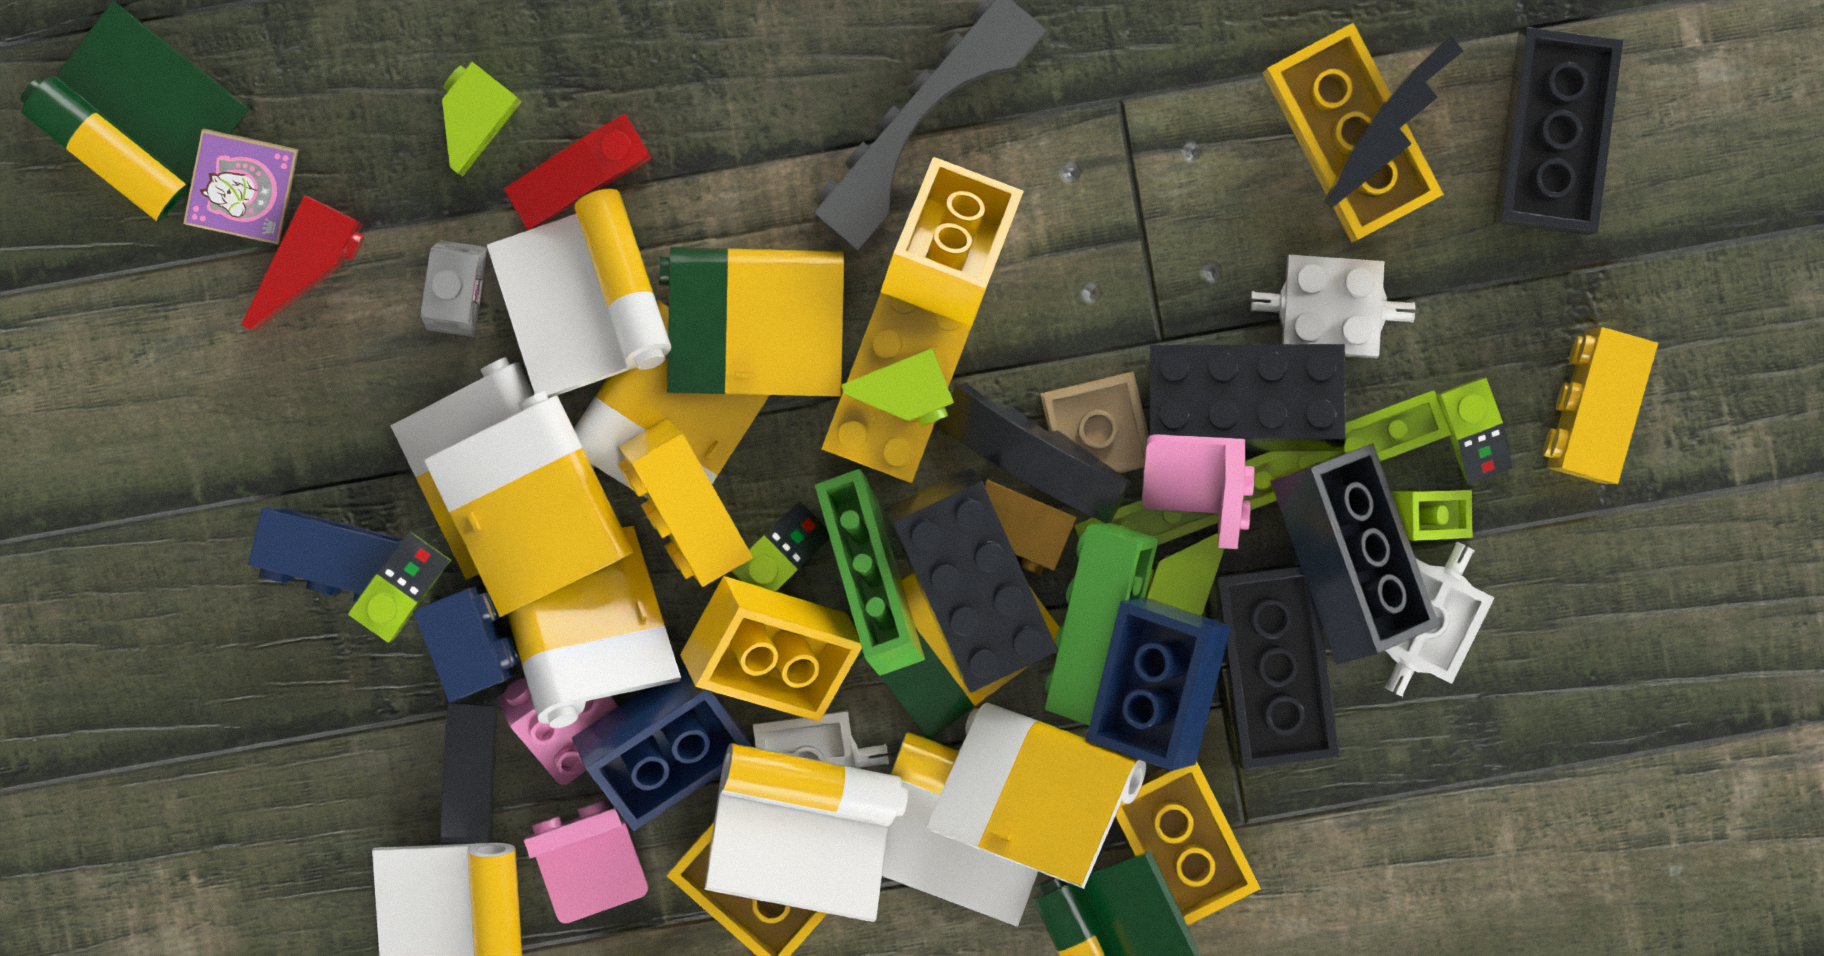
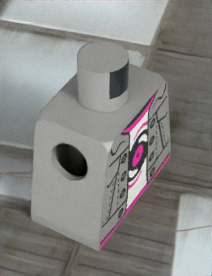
[421,240,488,337]

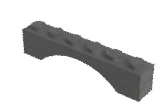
[814,0,1046,252]

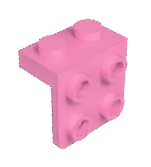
[1142,435,1254,549]
[497,677,619,785]
[524,800,648,923]

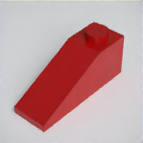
[504,113,653,230]
[241,195,365,331]

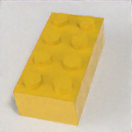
[1262,23,1444,243]
[821,292,971,483]

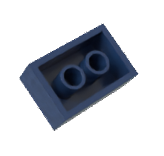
[248,507,404,602]
[413,584,521,703]
[1086,597,1231,771]
[572,664,752,832]

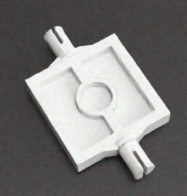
[1250,255,1415,359]
[1384,541,1494,697]
[753,710,889,769]

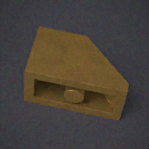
[984,480,1077,575]

